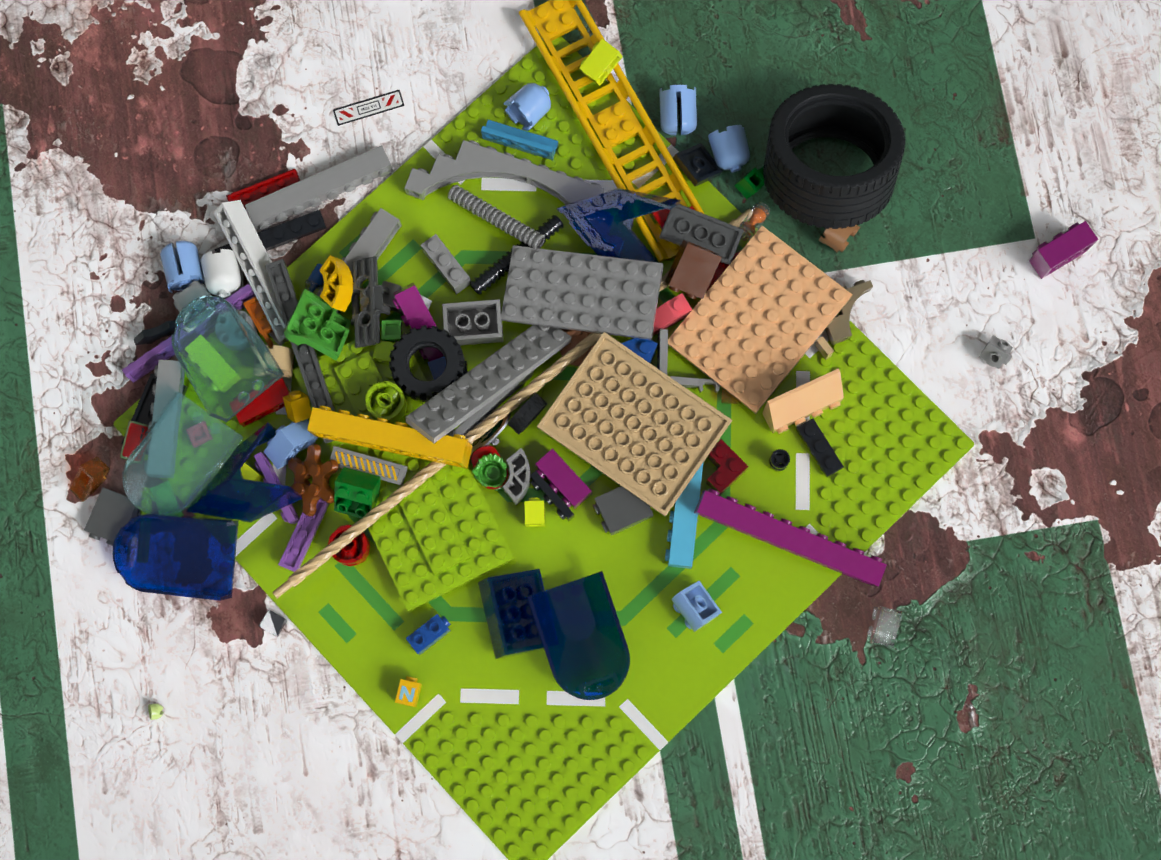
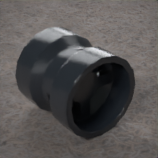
[769,449,790,472]

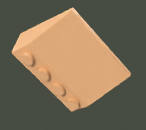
[762,368,844,434]

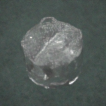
[867,605,903,649]

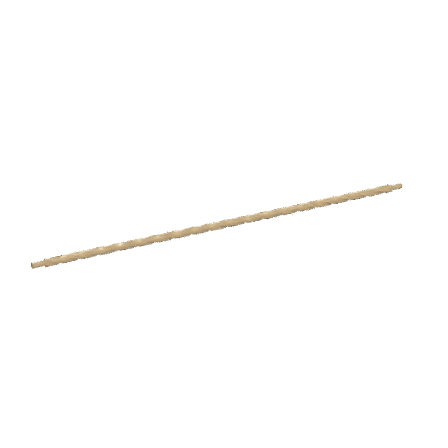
[272,209,753,598]

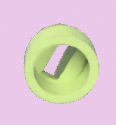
[148,703,164,720]

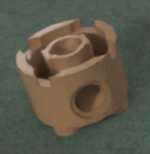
[818,225,860,253]

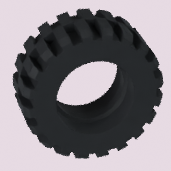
[389,325,465,402]

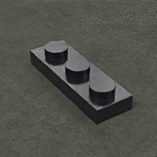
[796,418,844,478]
[530,471,574,522]

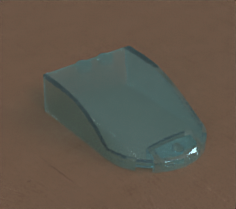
[172,295,284,422]
[122,392,244,516]

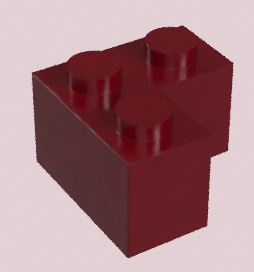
[706,439,749,496]

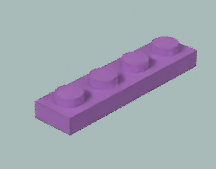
[254,452,300,524]
[278,498,330,572]

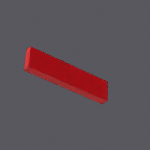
[226,168,300,209]

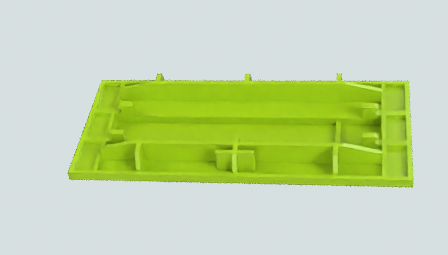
[293,327,515,612]

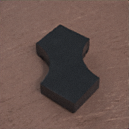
[133,320,186,345]

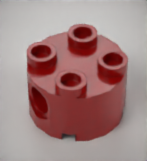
[328,525,370,566]

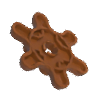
[286,444,338,517]

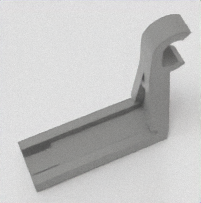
[657,329,719,393]

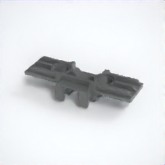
[351,256,390,348]

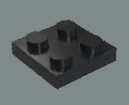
[673,143,723,187]

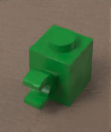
[734,166,764,199]

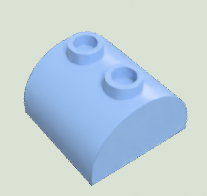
[671,581,722,632]

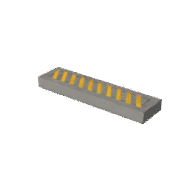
[330,446,408,485]

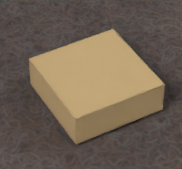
[815,337,834,360]

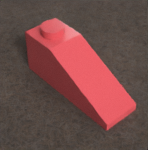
[652,293,692,336]

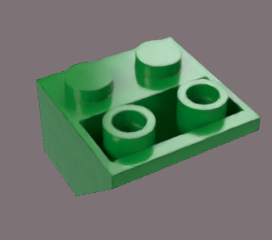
[334,467,381,518]

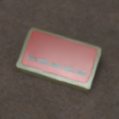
[120,421,150,464]

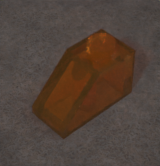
[69,457,110,502]

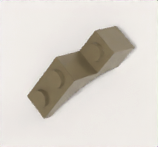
[825,280,873,345]

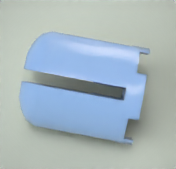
[659,85,697,136]
[160,240,205,293]

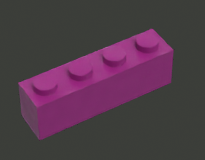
[392,283,444,362]

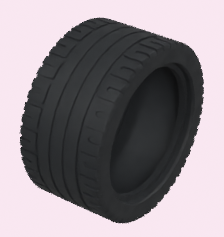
[763,84,906,229]

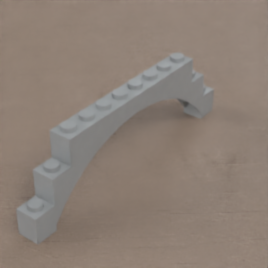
[404,140,624,258]

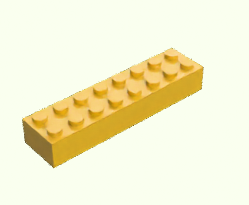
[307,406,473,469]

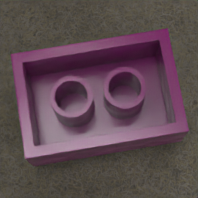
[1029,221,1099,279]

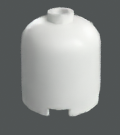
[201,249,241,298]

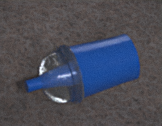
[305,263,324,295]

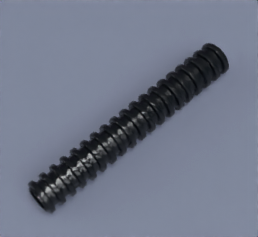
[470,215,564,295]

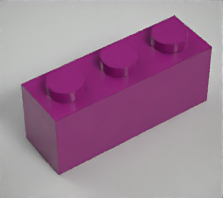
[535,449,592,509]

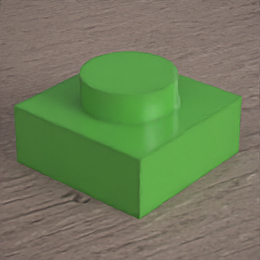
[381,320,402,341]

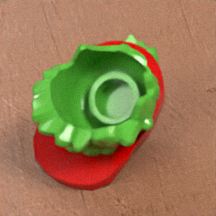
[471,445,508,491]

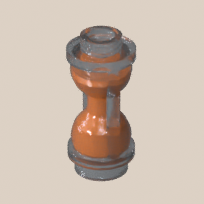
[738,202,770,241]

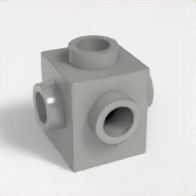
[979,335,1013,369]

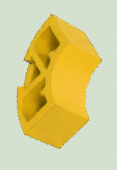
[319,255,353,312]

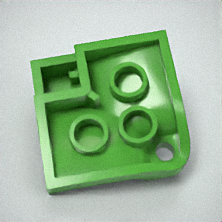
[284,289,351,360]

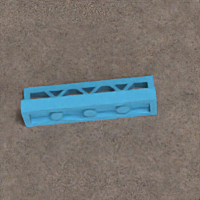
[481,120,559,160]

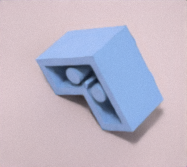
[264,419,318,469]

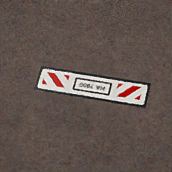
[333,89,405,126]

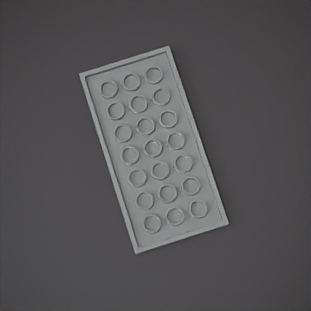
[501,245,663,340]

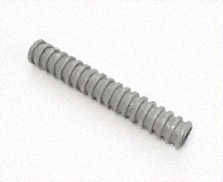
[448,185,545,249]

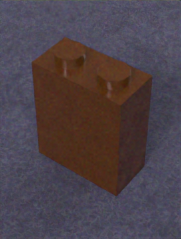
[665,239,722,299]

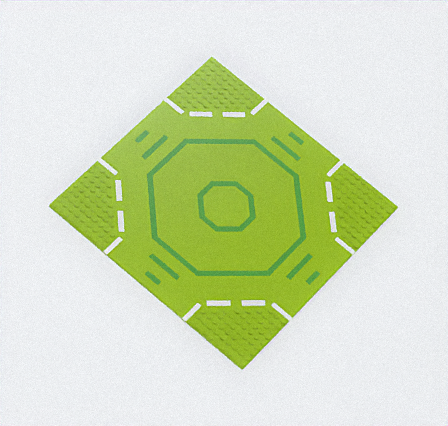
[114,36,974,860]

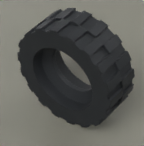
[508,393,548,435]

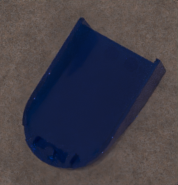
[112,514,239,601]

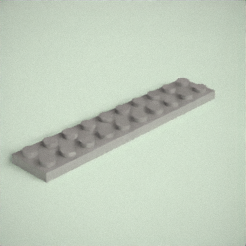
[406,325,572,443]

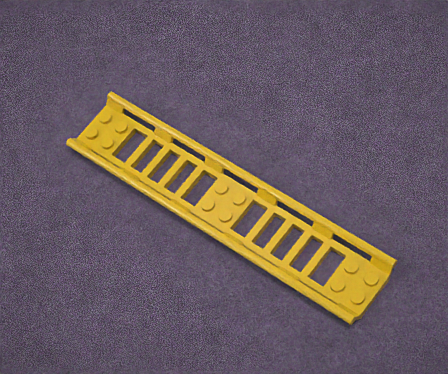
[519,0,704,262]

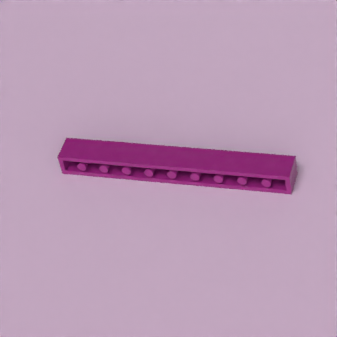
[694,489,887,587]

